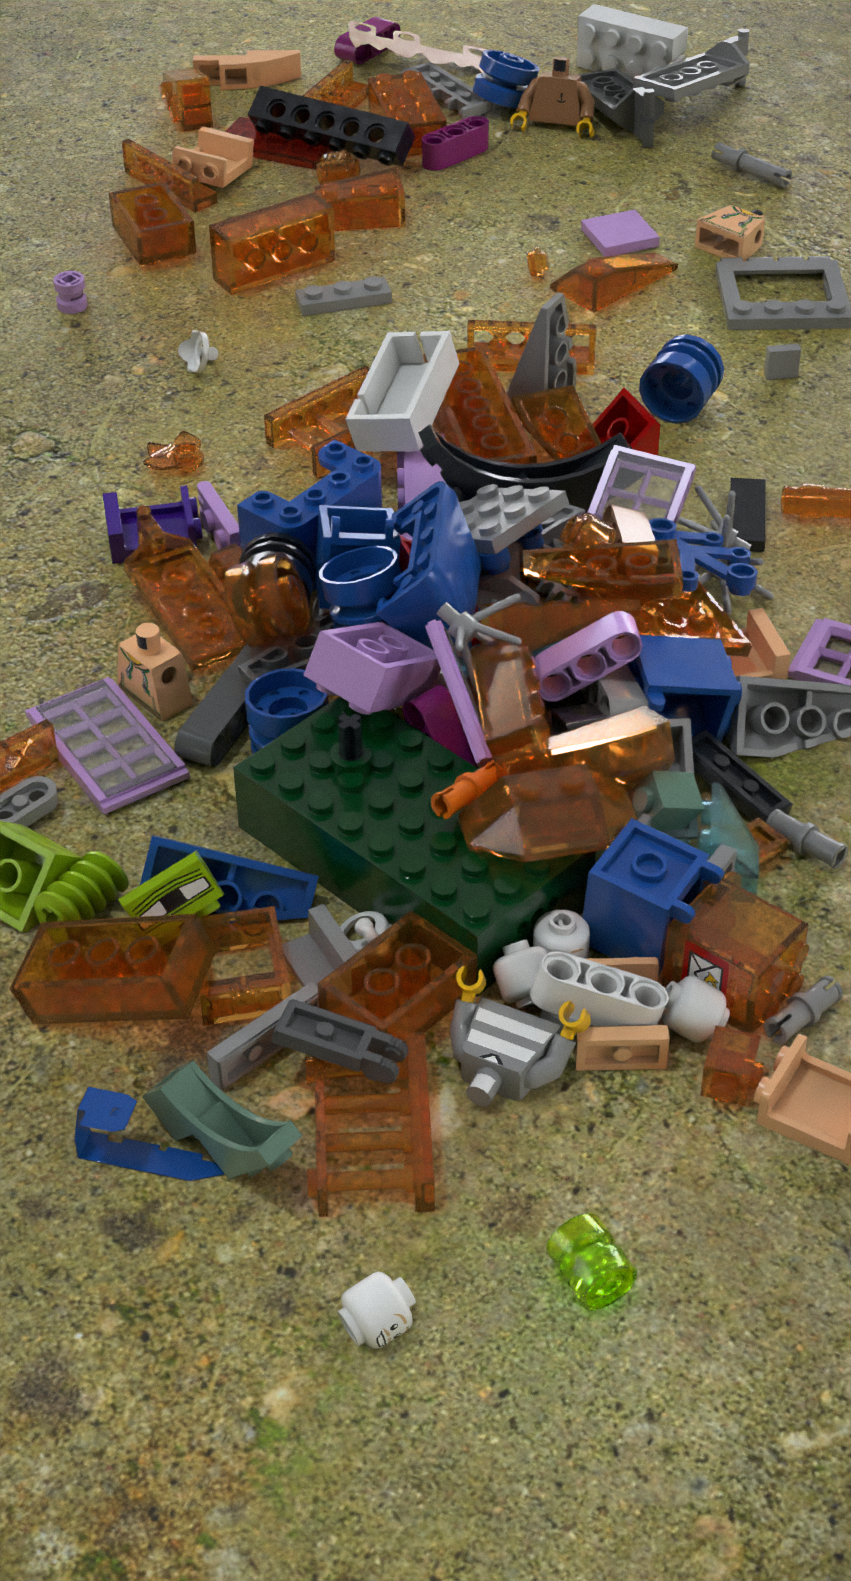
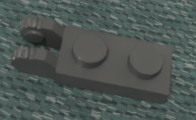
[272,999,409,1084]

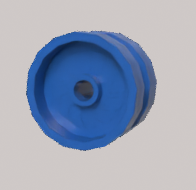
[472,50,540,108]

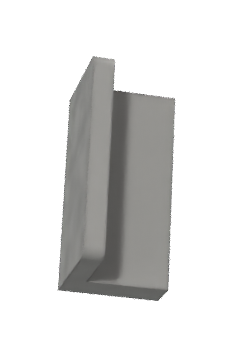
[280,904,364,1006]

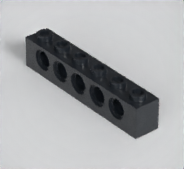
[247,86,415,167]

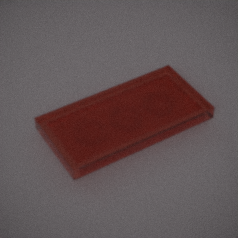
[225,117,333,170]

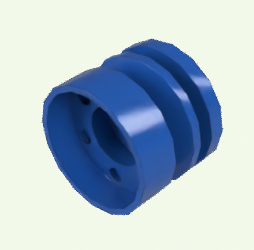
[639,334,724,424]
[319,546,402,629]
[245,668,329,754]

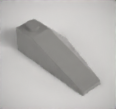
[507,292,577,425]
[726,676,851,758]

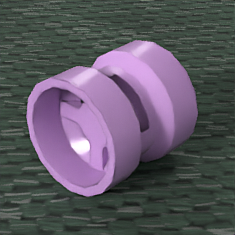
[53,271,88,314]

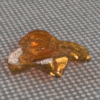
[143,431,204,473]

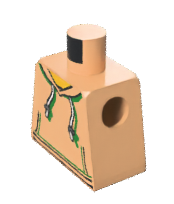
[695,205,765,261]
[118,623,193,722]

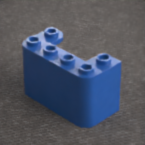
[237,439,382,592]

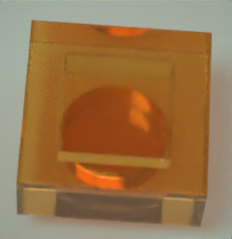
[728,817,788,870]

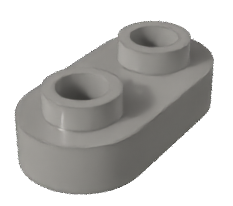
[0,776,58,827]

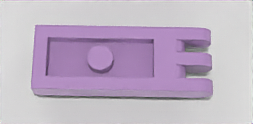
[197,481,241,563]

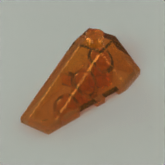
[550,253,678,313]
[511,385,616,497]
[494,706,675,798]

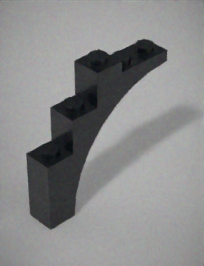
[418,424,645,515]

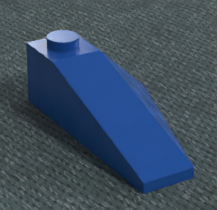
[140,835,319,928]

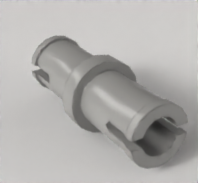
[765,809,848,869]
[763,976,843,1045]

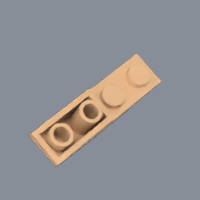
[193,50,301,90]

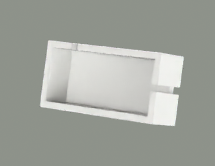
[576,4,688,79]
[345,331,460,452]

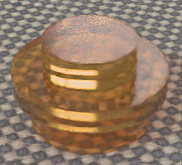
[527,247,550,278]

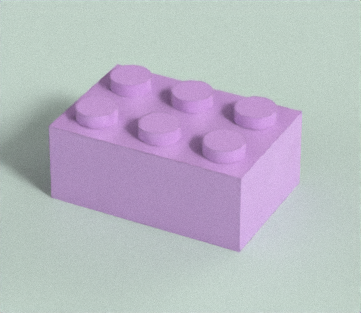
[303,622,441,715]

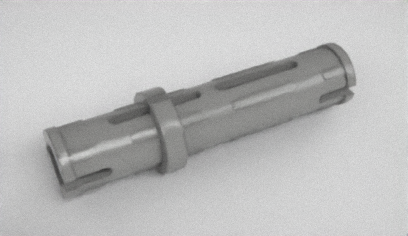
[711,142,792,188]

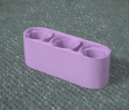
[532,611,642,701]

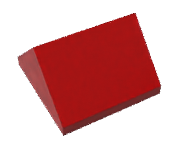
[580,387,661,456]

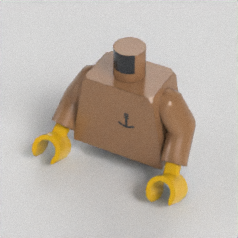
[510,57,595,138]

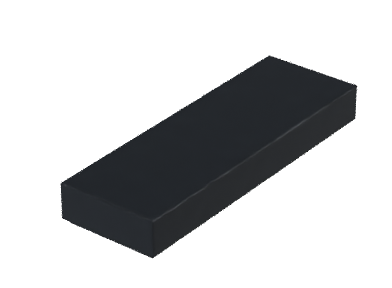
[730,477,766,552]
[692,730,793,830]

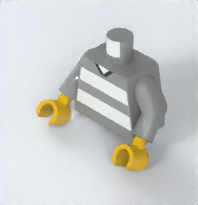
[450,966,591,1107]

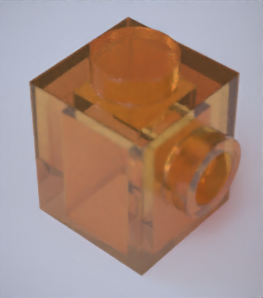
[700,1025,765,1107]

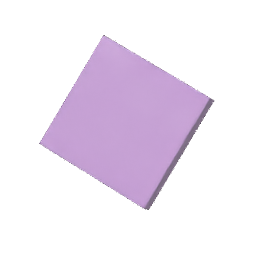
[581,210,660,257]

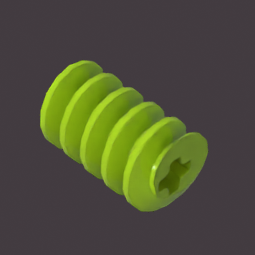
[34,851,129,941]

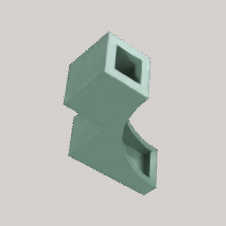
[558,770,705,851]
[142,1060,302,1179]

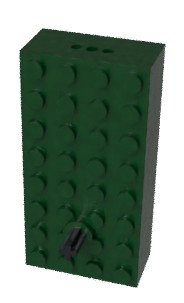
[233,697,597,997]

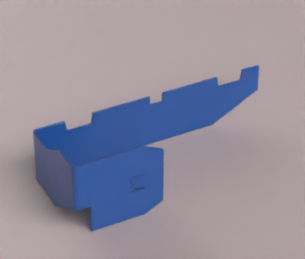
[74,1087,225,1181]

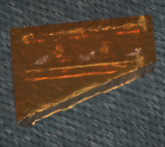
[159,67,213,133]
[314,166,405,233]

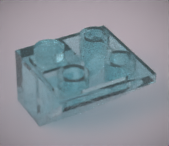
[697,783,759,906]

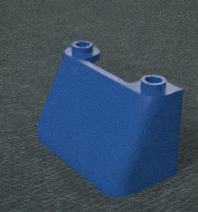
[376,481,481,659]

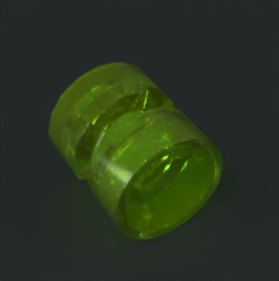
[546,1213,637,1311]

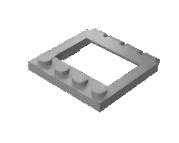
[715,256,851,330]

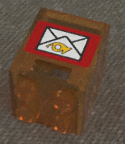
[662,872,809,1036]

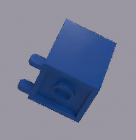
[315,505,401,609]
[627,635,742,742]
[582,818,724,975]

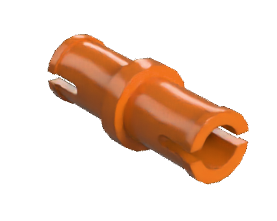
[431,760,508,819]

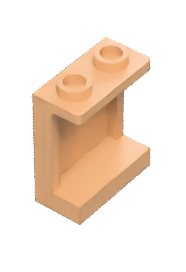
[172,127,254,188]
[676,608,791,680]
[574,957,670,1071]
[754,1034,851,1166]

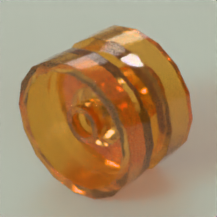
[224,552,310,648]

